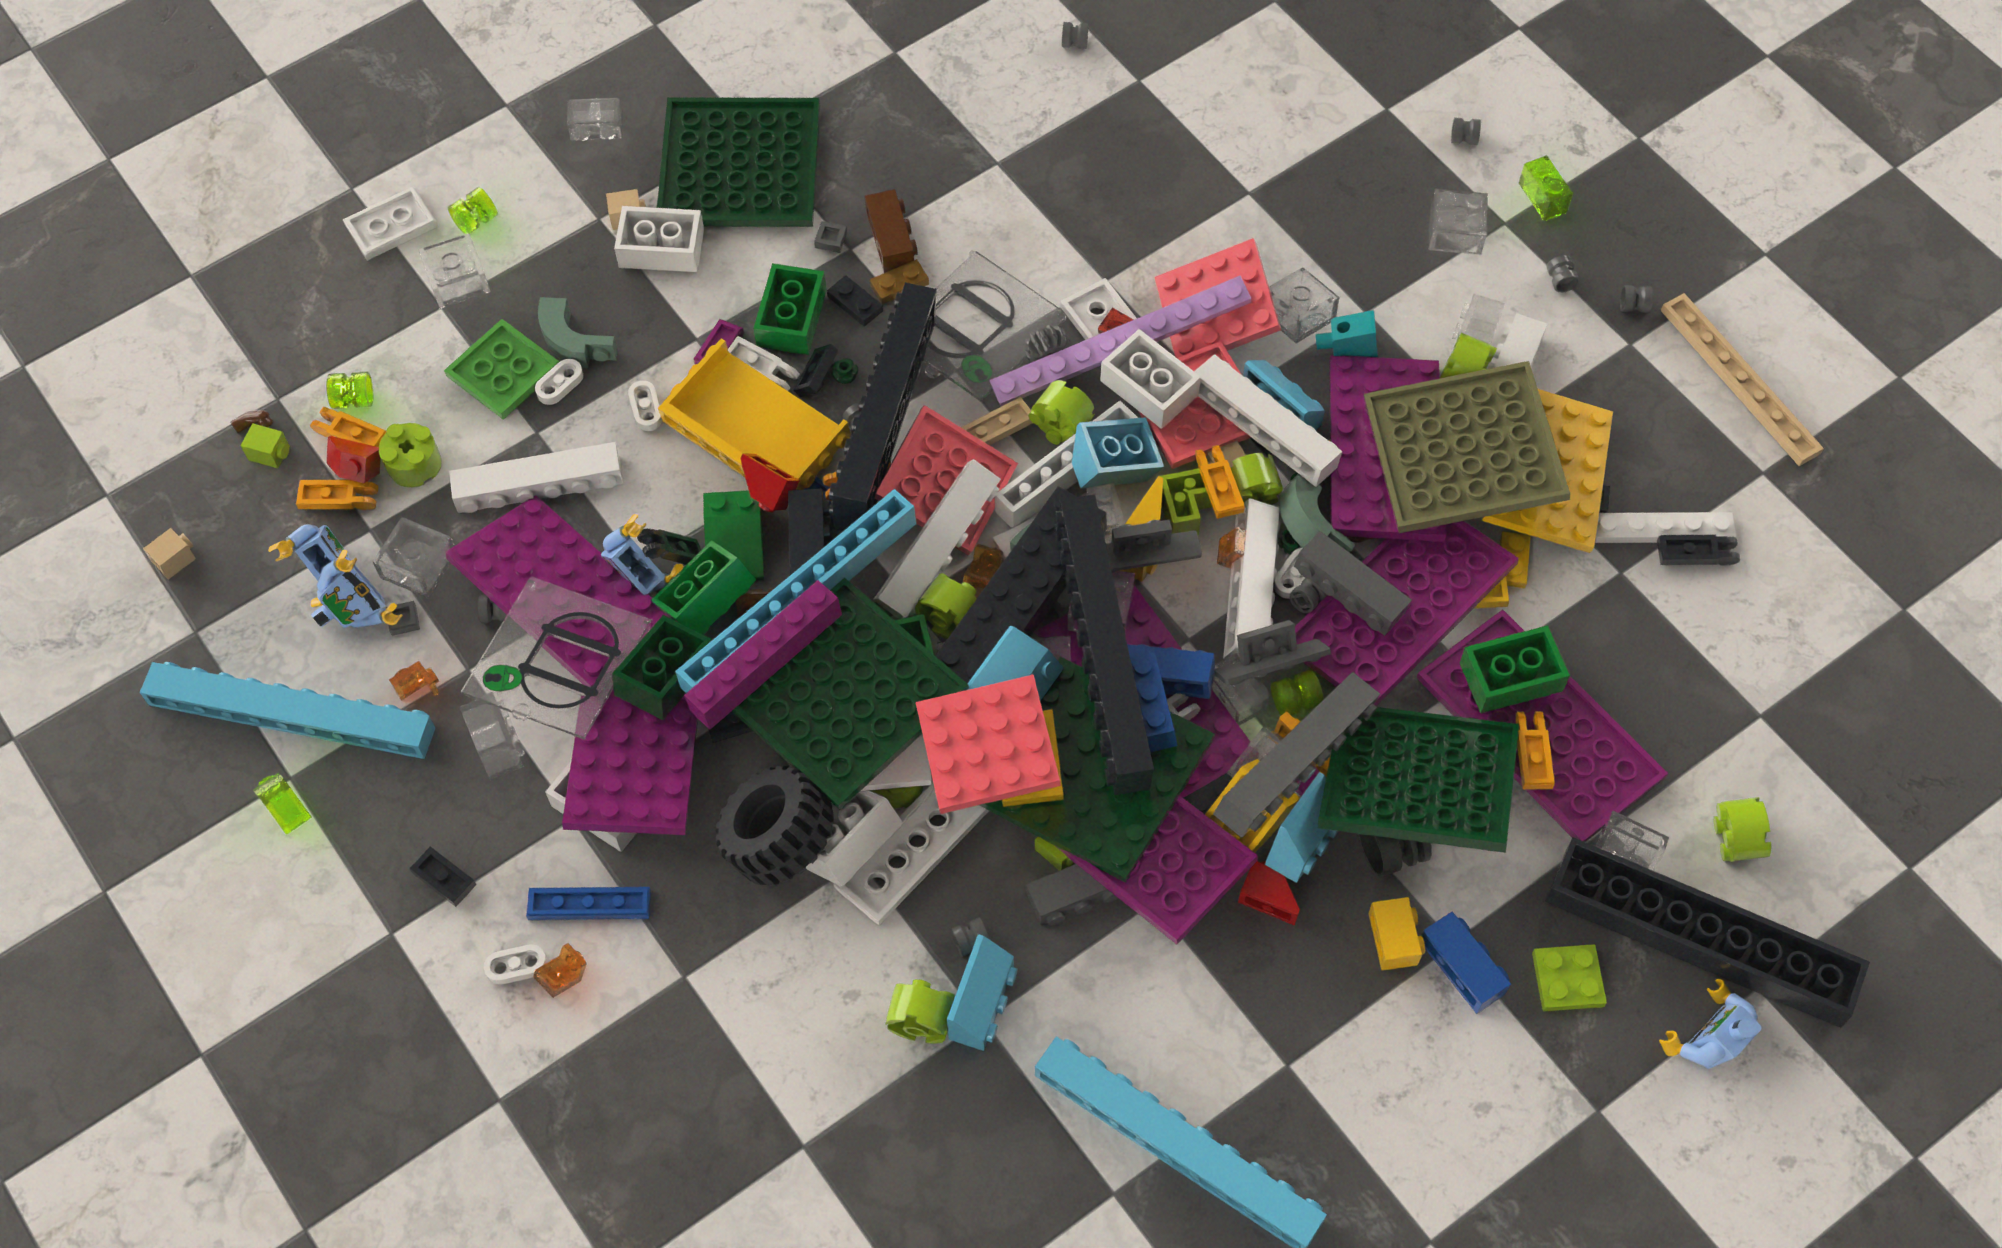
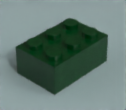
[612,615,712,720]

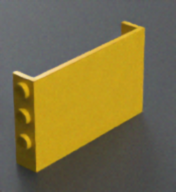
[658,338,851,490]

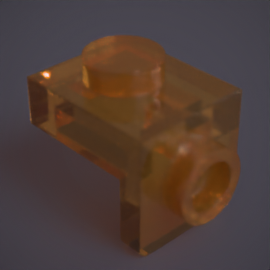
[1217,527,1247,569]
[963,544,1003,590]
[389,661,439,701]
[533,943,587,998]

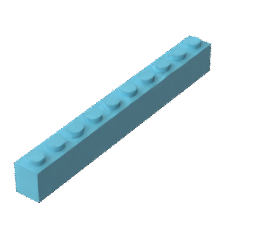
[675,489,916,693]
[140,662,435,759]
[1035,1036,1327,1248]

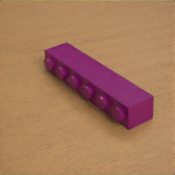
[684,580,842,730]

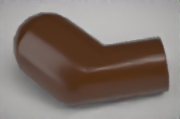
[230,410,273,433]

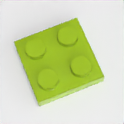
[1532,944,1607,1011]

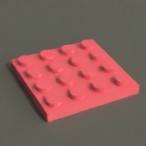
[1155,238,1281,358]
[1138,341,1252,469]
[875,405,1018,555]
[916,674,1061,814]

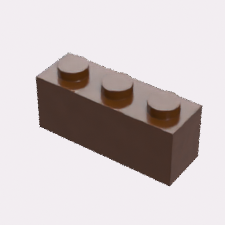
[865,189,918,273]

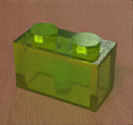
[1519,155,1573,221]

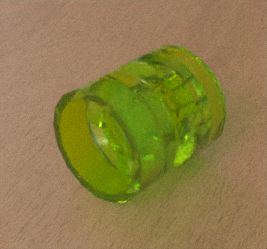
[447,187,498,235]
[326,371,374,409]
[1270,669,1324,715]

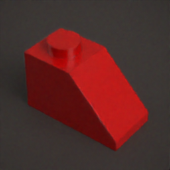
[326,436,381,483]
[740,453,800,513]
[1238,862,1300,926]

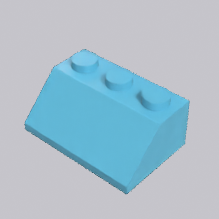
[1243,360,1325,430]
[1072,417,1164,488]
[967,626,1064,701]
[1265,772,1338,883]
[947,934,1018,1051]

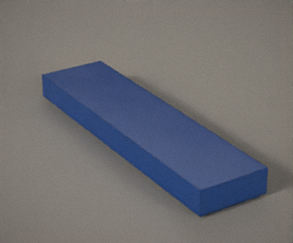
[526,887,651,920]

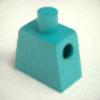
[1316,310,1378,357]

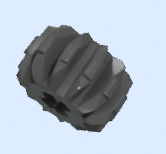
[1024,324,1071,363]

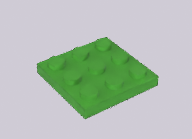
[444,319,559,420]

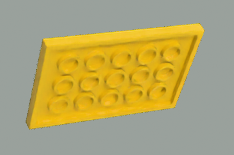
[1482,389,1613,553]

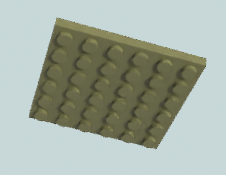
[1364,361,1570,533]

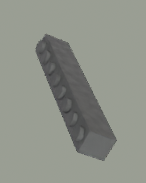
[1213,672,1380,838]

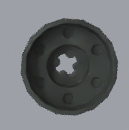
[1359,834,1432,877]

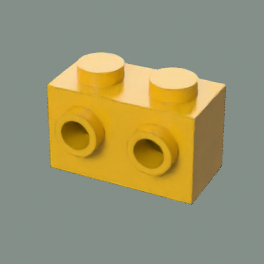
[1368,897,1425,971]

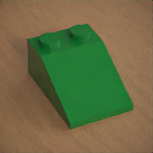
[703,490,764,580]

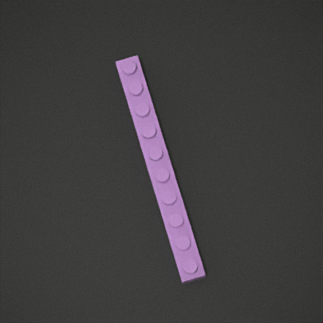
[989,276,1251,407]

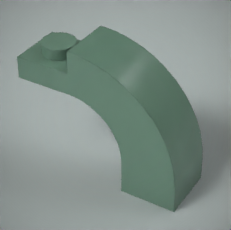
[538,297,618,368]
[1279,474,1355,553]

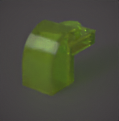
[253,773,312,835]

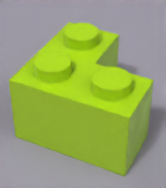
[1160,468,1212,535]

